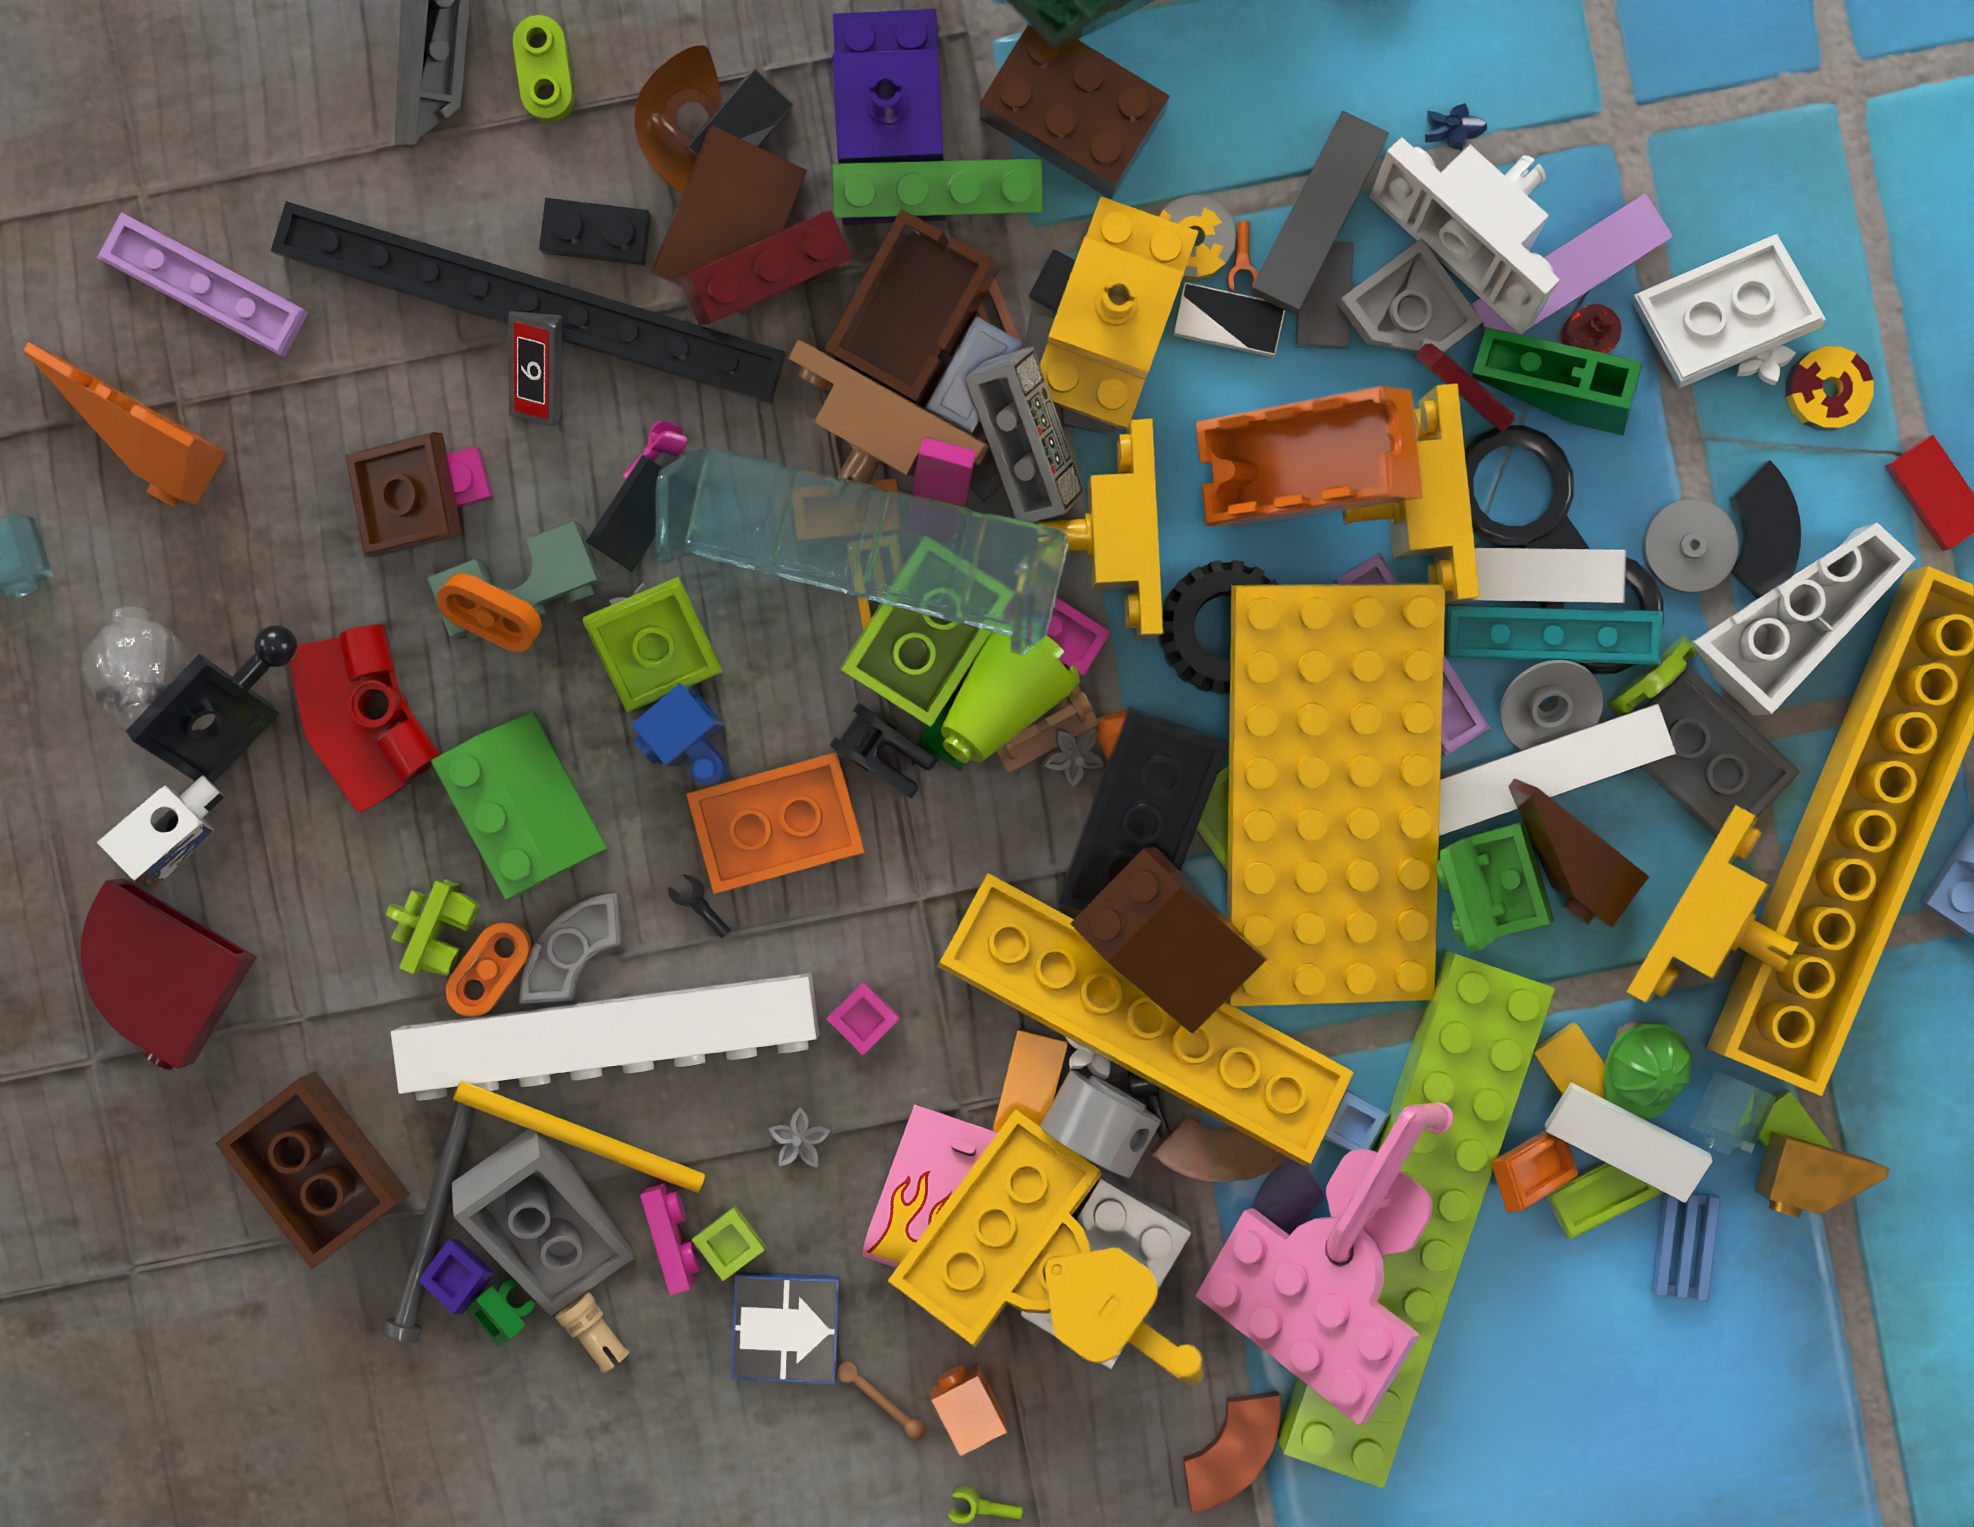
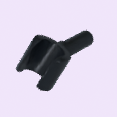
[668,874,731,939]
[1127,1071,1171,1137]

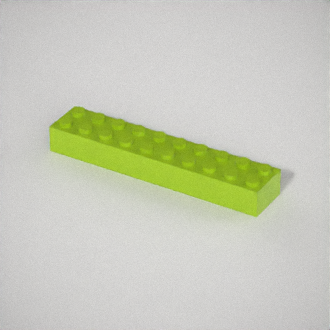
[1277,949,1555,1489]

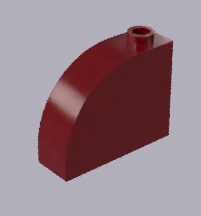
[80,878,257,1070]

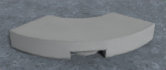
[520,892,623,1004]

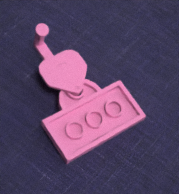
[1196,1102,1453,1425]

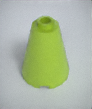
[941,616,1080,763]

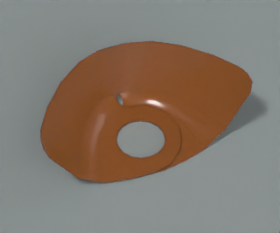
[634,45,722,194]

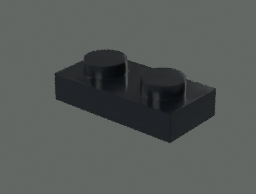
[539,198,651,266]

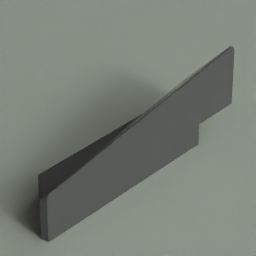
[395,0,470,147]

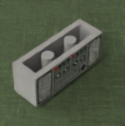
[965,346,1085,526]

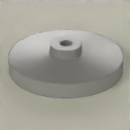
[1642,499,1739,593]

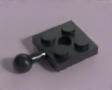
[126,625,298,784]

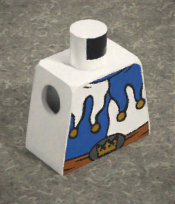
[97,775,225,888]

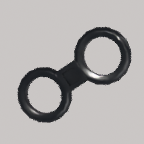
[1464,425,1664,674]

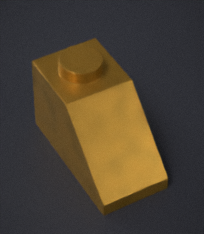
[1754,1131,1890,1218]

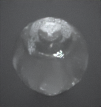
[81,606,190,726]

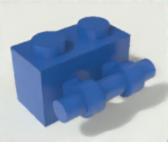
[631,683,728,785]

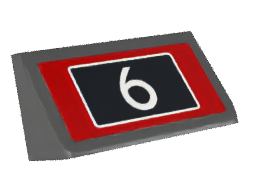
[508,311,562,426]

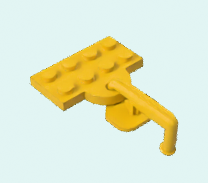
[888,1109,1203,1386]

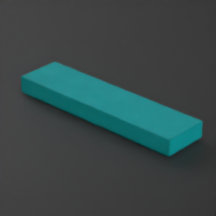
[1446,606,1663,665]

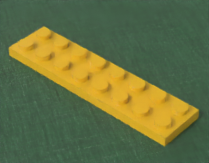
[937,873,1354,1167]

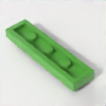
[831,158,1043,218]

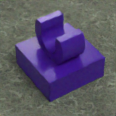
[418,1239,494,1314]

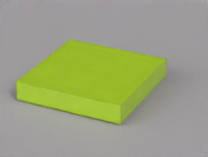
[583,576,722,713]

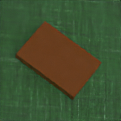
[650,126,807,316]

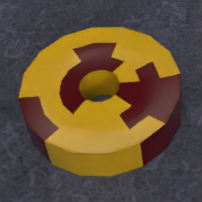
[1786,346,1874,431]

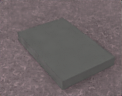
[1639,665,1800,838]

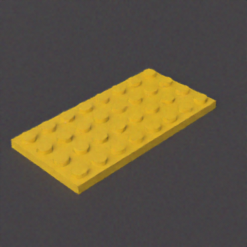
[1226,583,1445,1007]

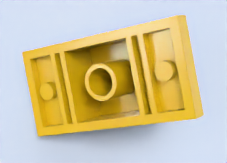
[1040,196,1199,431]
[1342,383,1480,606]
[1038,419,1163,640]
[1627,805,1799,1003]

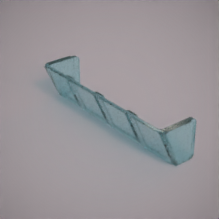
[656,447,1068,655]

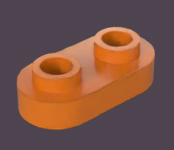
[437,573,542,652]
[446,921,532,1017]

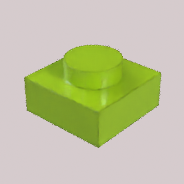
[692,1205,766,1281]

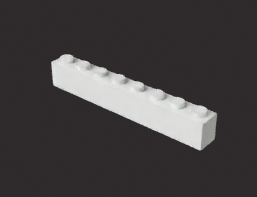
[391,973,820,1101]

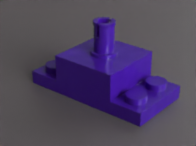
[833,9,946,225]

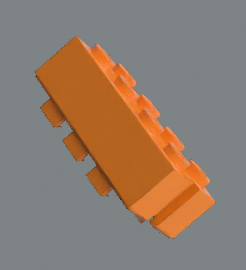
[1196,386,1423,528]

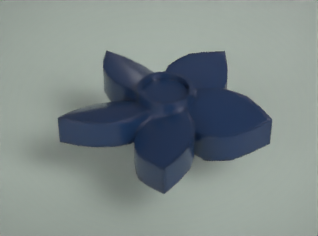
[1425,103,1487,150]

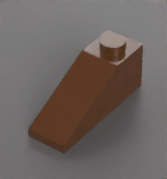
[1508,778,1649,927]

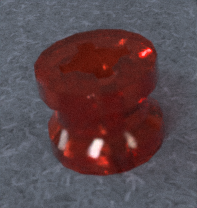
[1560,304,1622,354]

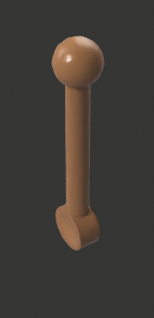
[837,1360,925,1440]

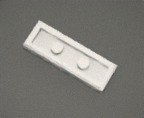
[1473,548,1626,603]
[1544,1082,1713,1203]

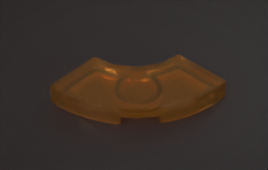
[1151,1115,1290,1182]

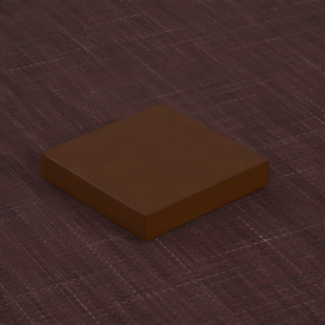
[345,432,462,557]

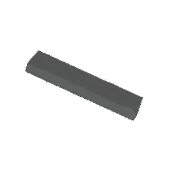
[1250,110,1389,316]

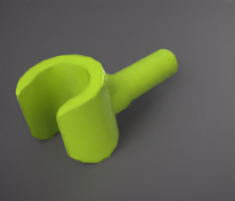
[948,1486,1023,1524]

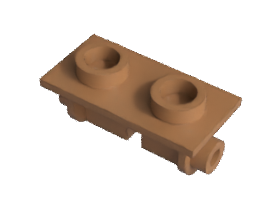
[996,685,1098,774]

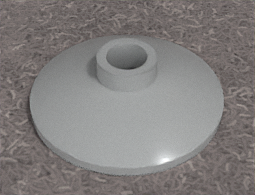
[1500,660,1604,750]

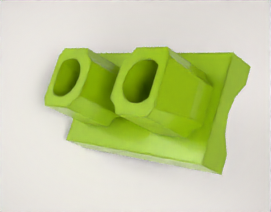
[385,879,481,976]

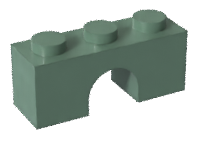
[427,521,604,644]

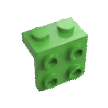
[1437,821,1555,953]

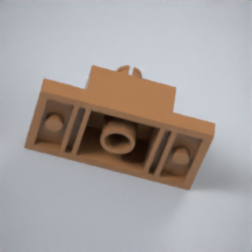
[788,339,993,505]

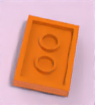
[686,752,865,894]

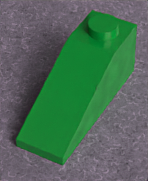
[1472,327,1642,436]

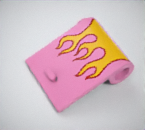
[863,1105,998,1268]

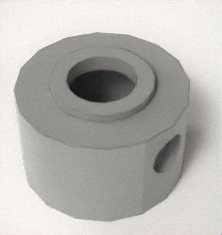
[1039,1070,1161,1178]

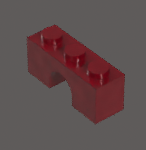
[678,210,852,326]

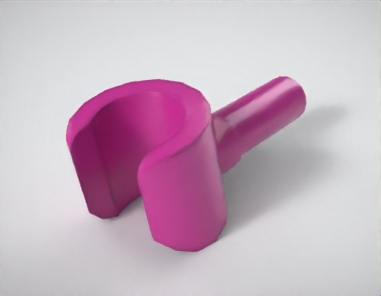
[623,421,687,479]

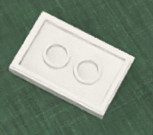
[1632,234,1826,389]

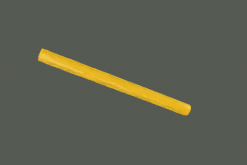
[453,1080,705,1193]

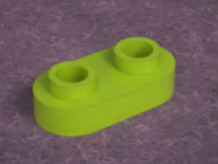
[512,15,575,123]

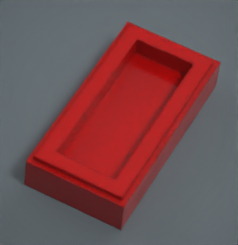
[1884,435,1974,551]

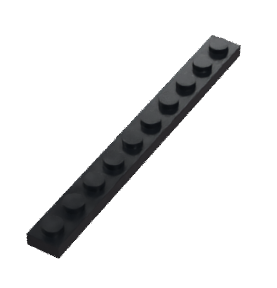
[271,201,786,404]

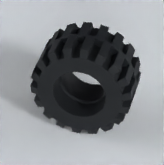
[1158,560,1279,694]

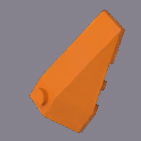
[23,342,226,507]

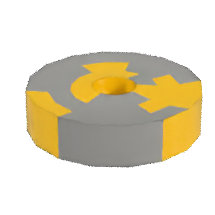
[1159,195,1236,281]

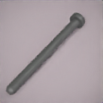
[383,1101,475,1343]

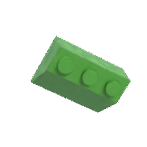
[431,712,608,900]

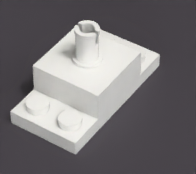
[1369,137,1560,335]

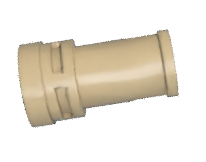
[555,1291,629,1373]

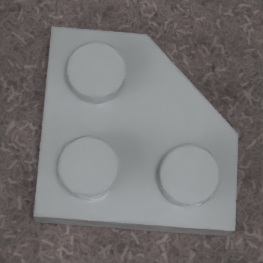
[1336,238,1483,353]

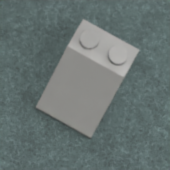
[452,1129,635,1316]

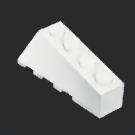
[1691,523,1916,716]

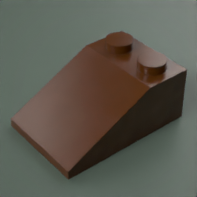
[1070,847,1267,1034]

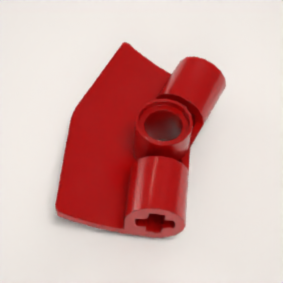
[289,624,442,813]

